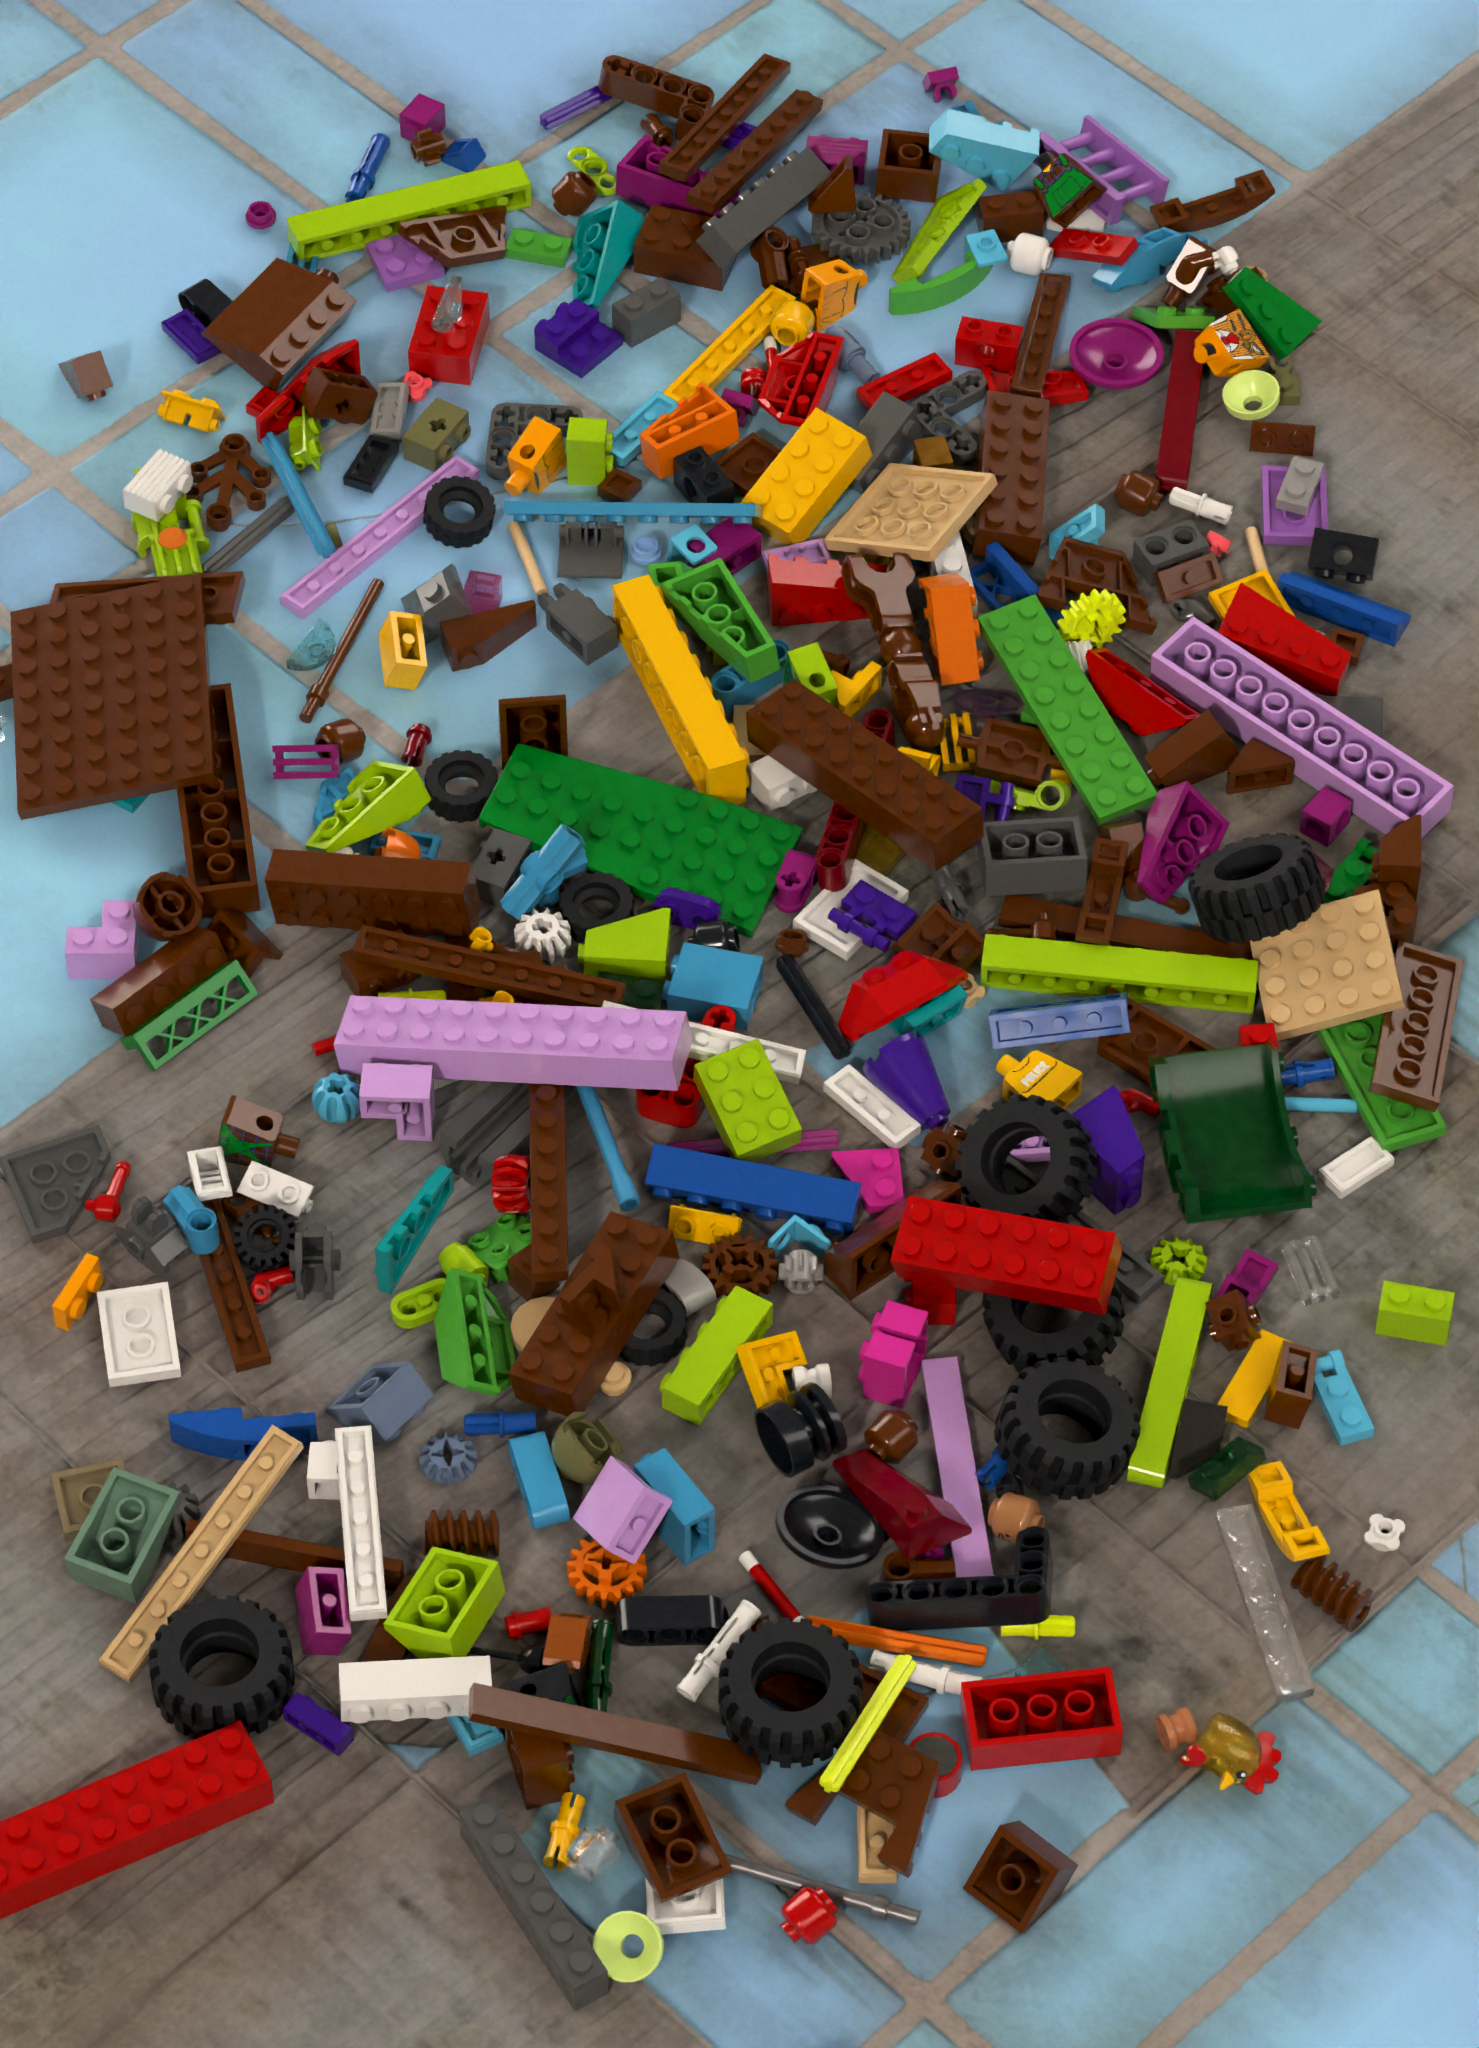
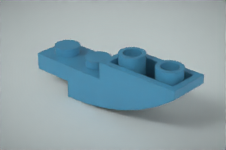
[1092,227,1208,292]

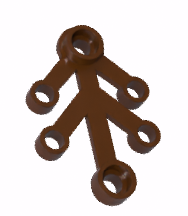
[186,433,271,532]

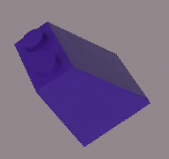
[1072,1085,1145,1215]

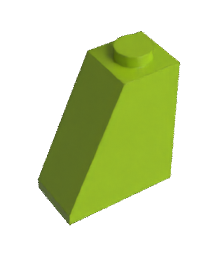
[577,908,671,983]

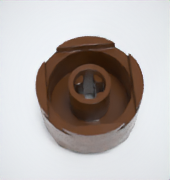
[1353,882,1418,952]

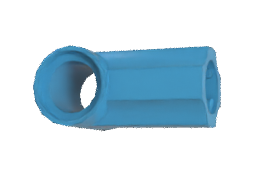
[162,1185,220,1254]

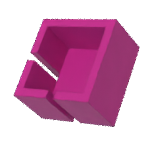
[858,1300,929,1409]

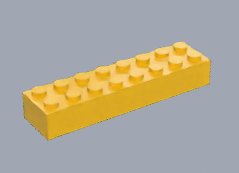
[612,574,750,805]

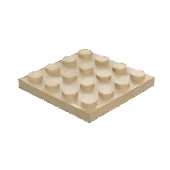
[824,463,998,562]
[1250,889,1405,1041]

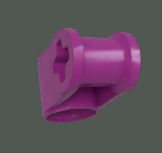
[775,849,818,913]

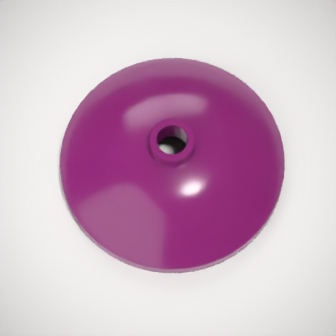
[1069,318,1164,390]

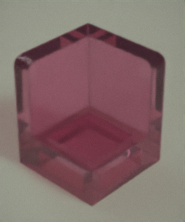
[464,570,503,615]

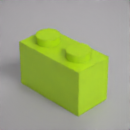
[566,417,614,486]
[1375,1280,1455,1346]

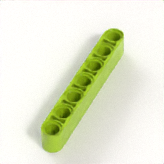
[1127,1276,1213,1489]

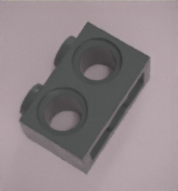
[1132,519,1209,587]

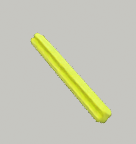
[819,1654,917,1793]

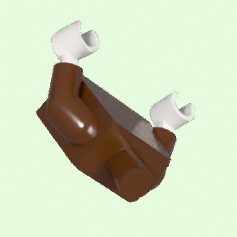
[1161,235,1239,309]

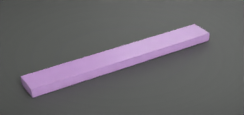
[279,455,480,620]
[921,1356,994,1578]

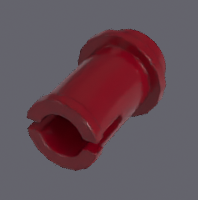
[401,723,432,767]

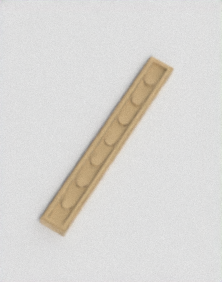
[98,1424,304,1684]

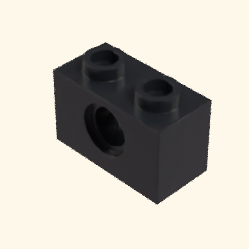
[673,446,734,503]
[1308,527,1380,584]

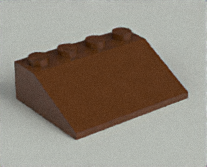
[201,258,357,392]

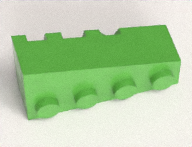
[661,557,780,683]

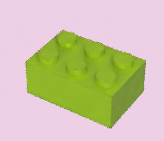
[693,1038,802,1162]

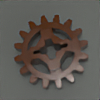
[701,1232,778,1298]

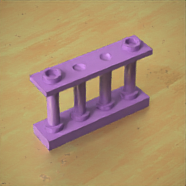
[1033,115,1169,225]

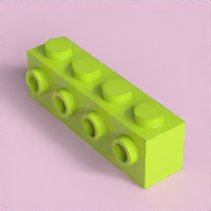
[659,1285,773,1426]

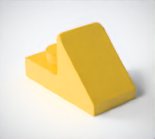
[831,661,882,719]

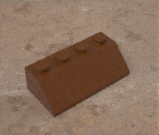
[824,1181,962,1301]

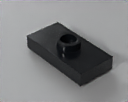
[343,435,399,494]

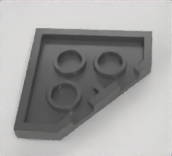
[0,1125,111,1244]

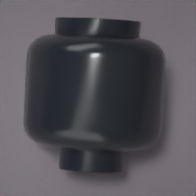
[688,919,740,952]

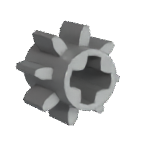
[779,1249,823,1294]

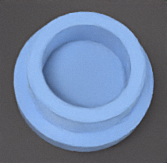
[630,535,662,565]

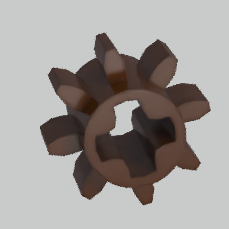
[410,127,446,167]

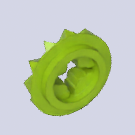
[1150,1235,1207,1286]

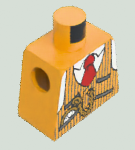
[1193,309,1270,377]

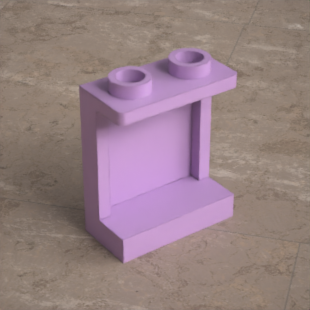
[573,1455,673,1564]

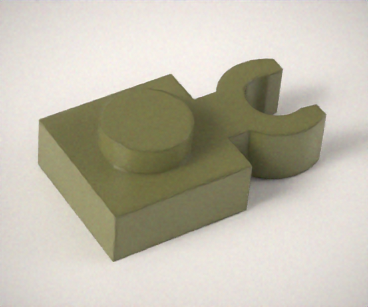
[1268,358,1300,405]

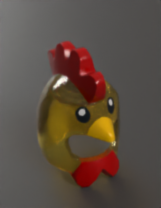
[1180,1712,1282,1795]

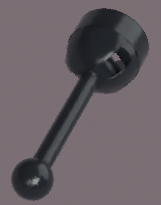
[466,1645,547,1674]

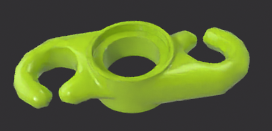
[567,146,616,197]

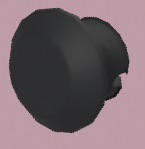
[995,1476,1024,1498]

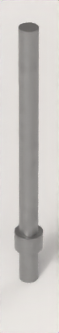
[724,1853,920,1926]

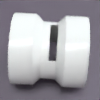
[792,1363,832,1399]

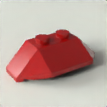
[758,332,844,427]
[1085,647,1201,736]
[838,951,968,1042]

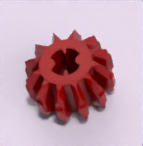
[491,1154,531,1214]

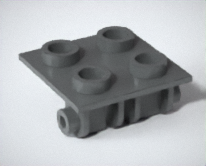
[557,521,624,579]

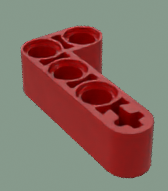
[636,1005,736,1128]

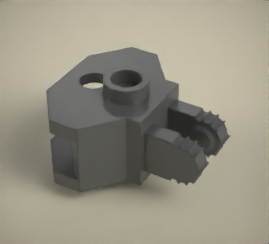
[115,1196,191,1275]
[289,1223,341,1300]

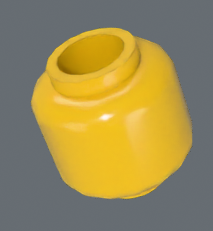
[770,300,815,346]

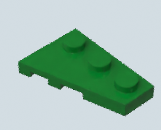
[1222,267,1322,360]

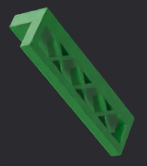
[120,959,259,1071]

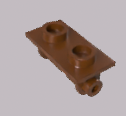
[1249,420,1316,456]

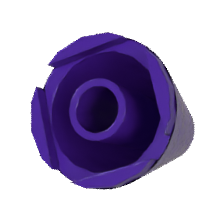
[863,1032,951,1130]

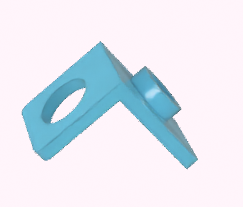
[964,229,1007,267]
[667,523,717,565]
[768,1214,831,1260]

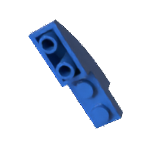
[168,1407,318,1461]

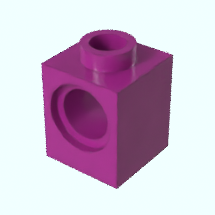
[1300,786,1352,847]

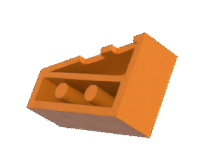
[640,381,740,479]
[918,573,984,686]

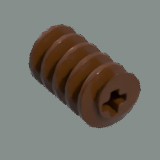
[425,1510,500,1556]
[1290,1555,1373,1632]

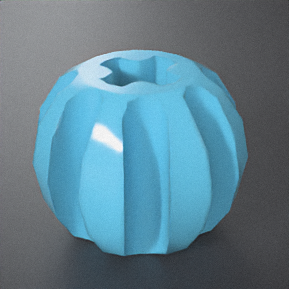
[311,1072,360,1124]

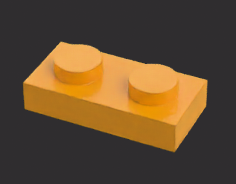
[52,1253,104,1331]

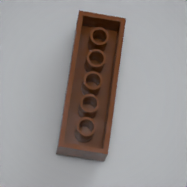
[971,390,1050,565]
[264,849,481,938]
[508,1211,680,1417]

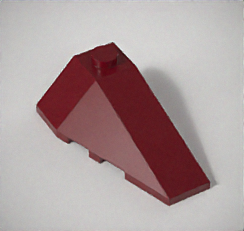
[832,1448,972,1559]

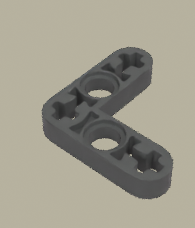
[910,371,987,466]
[486,403,583,480]

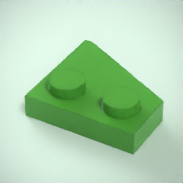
[1132,306,1215,329]

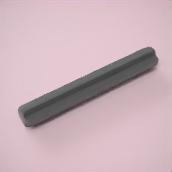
[202,495,295,574]

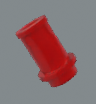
[504,1606,552,1640]

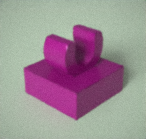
[922,66,959,103]
[721,388,759,427]

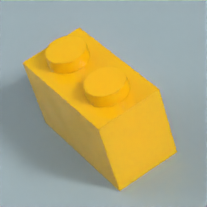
[378,611,427,690]

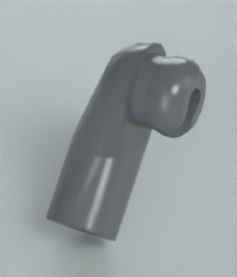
[1169,599,1217,629]

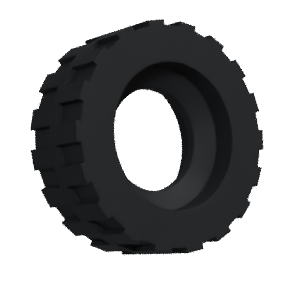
[423,476,496,548]
[424,750,498,823]
[559,872,634,944]
[619,1288,687,1367]

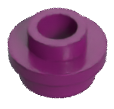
[245,201,276,229]

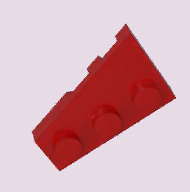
[981,367,1089,407]

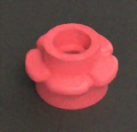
[1204,530,1232,557]

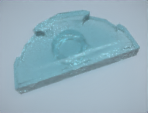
[431,275,463,333]
[286,618,336,671]

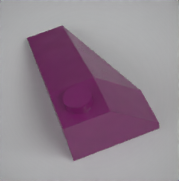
[1137,781,1230,904]

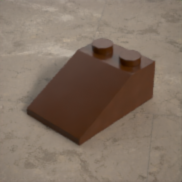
[498,694,568,770]
[614,1773,732,1903]

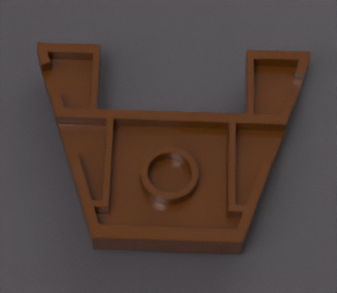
[1036,536,1157,635]
[785,1730,941,1878]

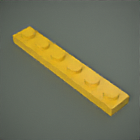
[662,284,797,402]

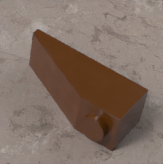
[440,600,537,672]

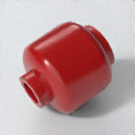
[780,1887,839,1945]

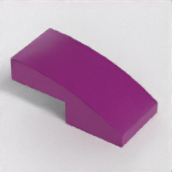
[1214,1248,1279,1305]

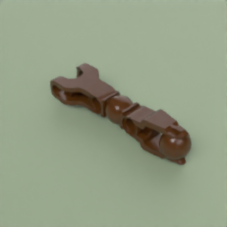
[841,552,946,752]

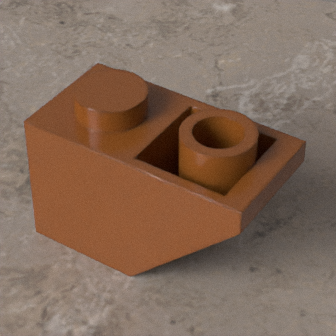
[542,1611,592,1674]

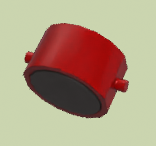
[909,1732,962,1798]

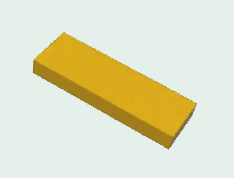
[1214,1329,1293,1429]

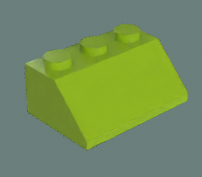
[383,1546,506,1659]

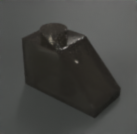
[1170,1399,1233,1479]

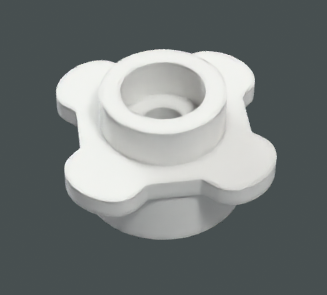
[1364,1514,1405,1552]

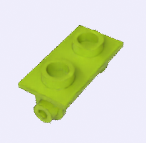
[289,406,323,471]

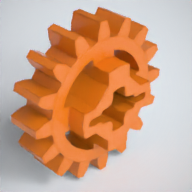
[567,1538,647,1609]

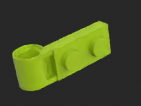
[975,775,1071,811]

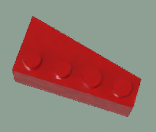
[767,554,887,627]
[1218,582,1351,696]

